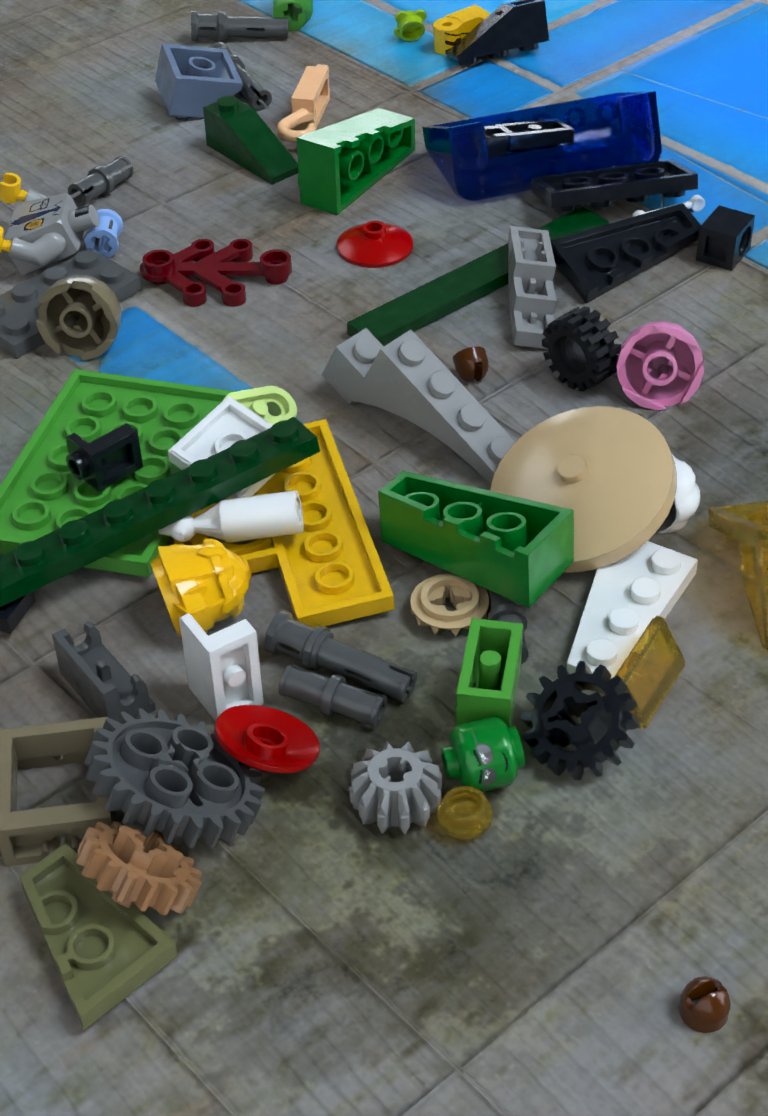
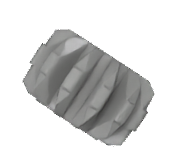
[349,740,442,835]

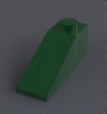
[203,95,299,185]

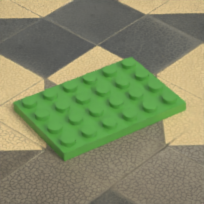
[0,369,236,578]

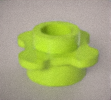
[394,9,427,42]

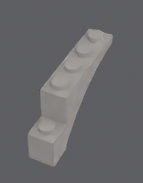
[322,328,515,485]

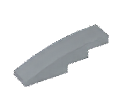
[508,226,557,349]

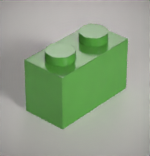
[456,618,523,727]

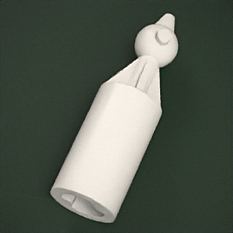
[158,490,304,543]

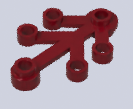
[140,239,292,307]

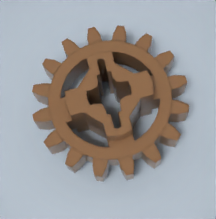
[75,821,202,915]

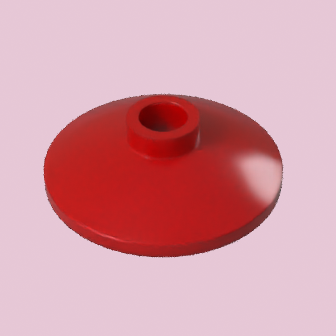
[337,221,413,268]
[214,705,320,773]

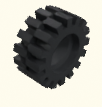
[542,306,621,391]

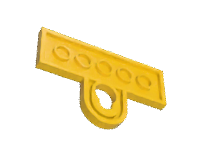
[174,419,395,628]

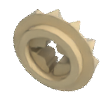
[410,573,489,637]

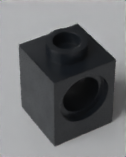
[696,205,755,271]

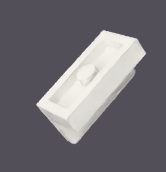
[179,613,264,722]

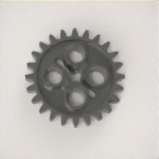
[84,708,265,848]

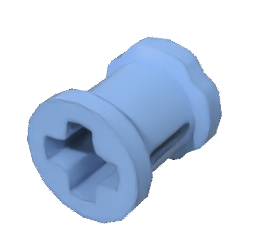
[84,209,123,258]

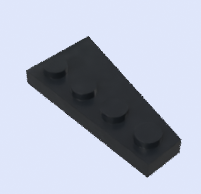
[550,203,701,304]

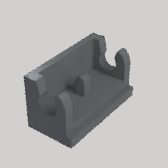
[52,621,156,721]

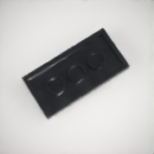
[531,159,698,212]

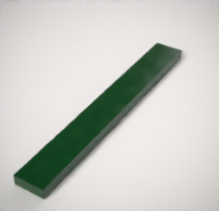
[347,207,609,346]

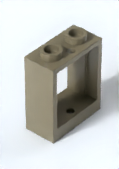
[0,717,117,867]

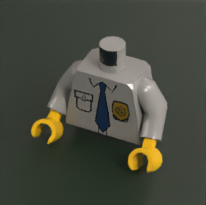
[0,172,100,275]

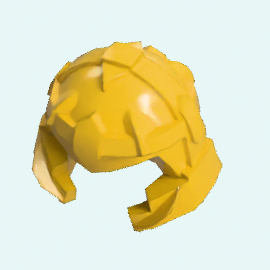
[150,538,252,638]

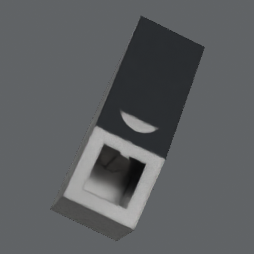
[446,0,549,65]

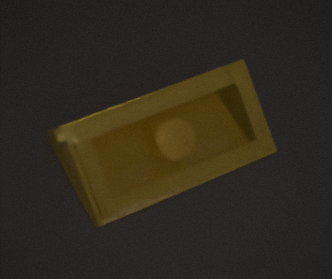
[614,615,685,729]

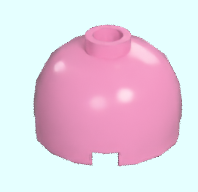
[616,321,704,411]

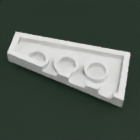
[566,541,698,680]

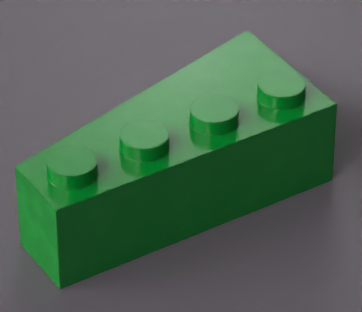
[296,108,415,215]
[378,471,574,608]

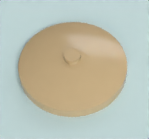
[490,406,677,573]

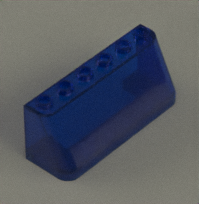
[422,91,662,201]

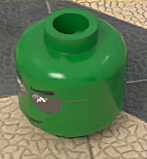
[441,717,525,794]

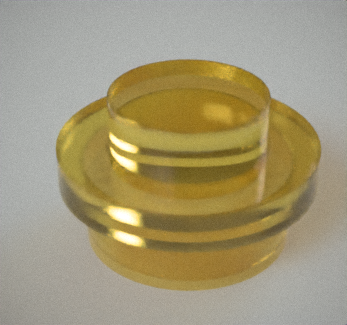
[437,786,493,840]

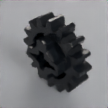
[520,661,640,780]

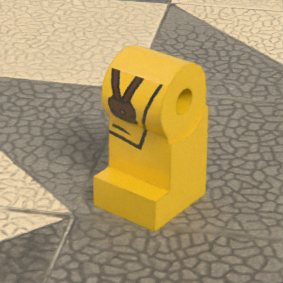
[433,4,491,55]

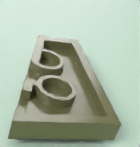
[19,843,178,1030]

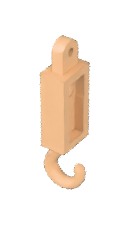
[276,64,330,142]

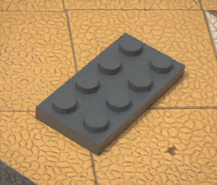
[0,248,142,359]

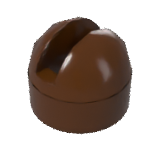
[453,347,489,382]
[679,976,730,1033]

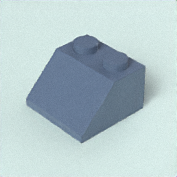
[155,44,243,119]

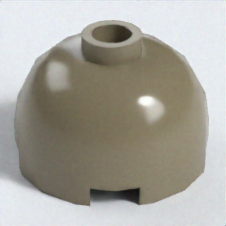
[36,274,122,361]

